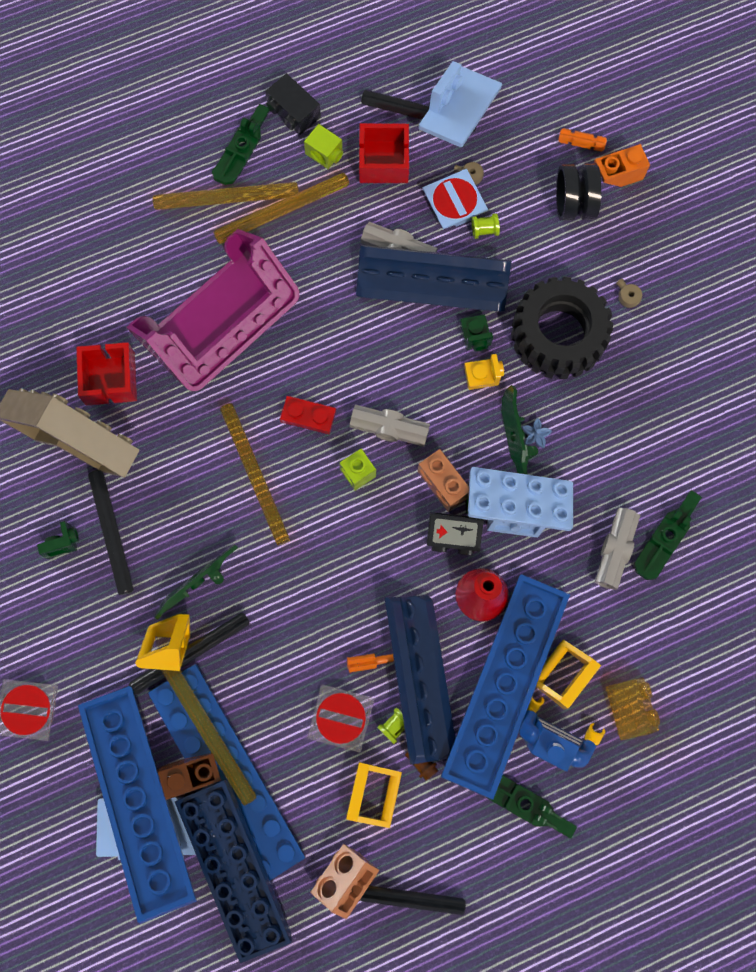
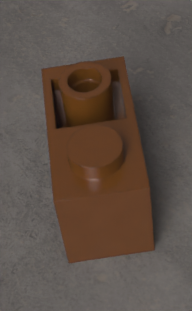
[157,753,221,800]

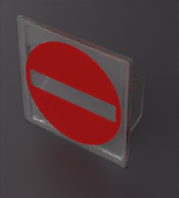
[0,679,58,741]
[307,684,374,753]

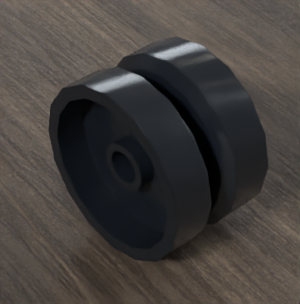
[556,163,601,221]

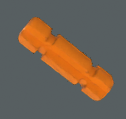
[559,128,607,152]

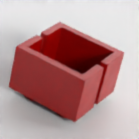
[359,123,409,183]
[76,342,137,406]

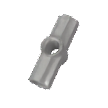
[361,222,438,253]
[350,405,430,447]
[594,508,640,590]

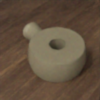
[453,162,484,185]
[616,279,642,308]

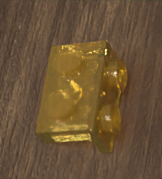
[605,677,660,741]

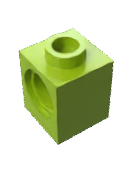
[304,124,343,169]
[339,449,376,491]

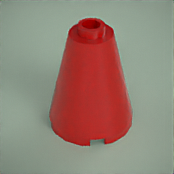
[455,568,509,622]

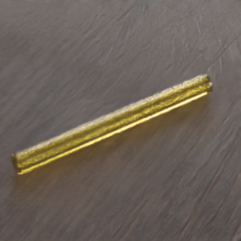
[214,173,349,244]
[153,182,299,210]
[220,403,290,545]
[161,670,256,806]

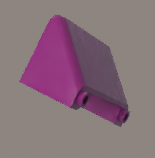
[126,229,299,391]

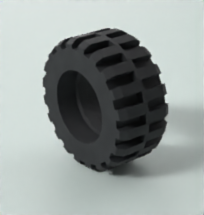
[511,276,613,379]

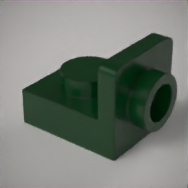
[460,314,493,351]
[37,521,79,559]

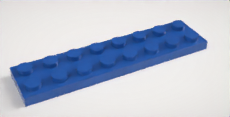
[440,574,570,800]
[148,664,306,880]
[78,686,197,924]

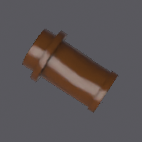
[405,752,439,781]

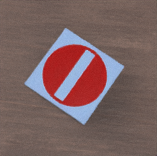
[422,169,488,230]

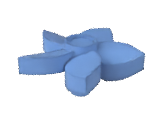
[521,418,552,449]

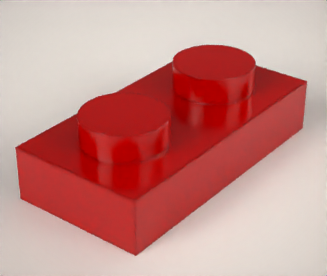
[280,396,336,435]

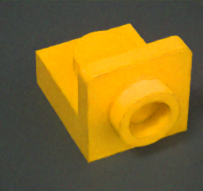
[464,354,504,390]

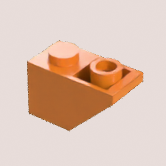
[594,144,650,187]

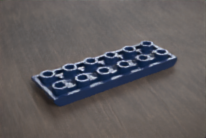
[356,245,512,312]
[385,595,455,765]
[175,780,292,963]

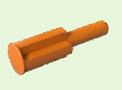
[347,653,394,673]

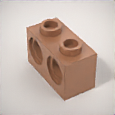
[417,449,469,512]
[310,844,379,919]

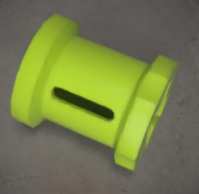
[471,213,500,239]
[377,707,405,744]

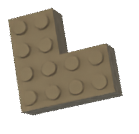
[0,388,139,478]

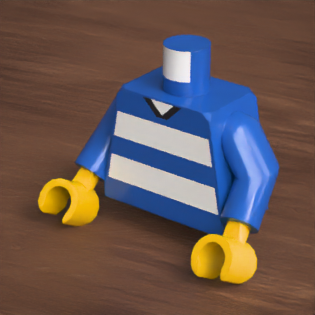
[520,696,605,771]

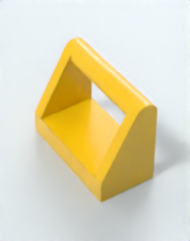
[135,614,190,671]
[536,640,601,709]
[346,762,402,828]

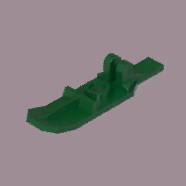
[212,104,270,185]
[501,385,538,475]
[634,490,702,580]
[154,544,238,620]
[486,775,577,839]

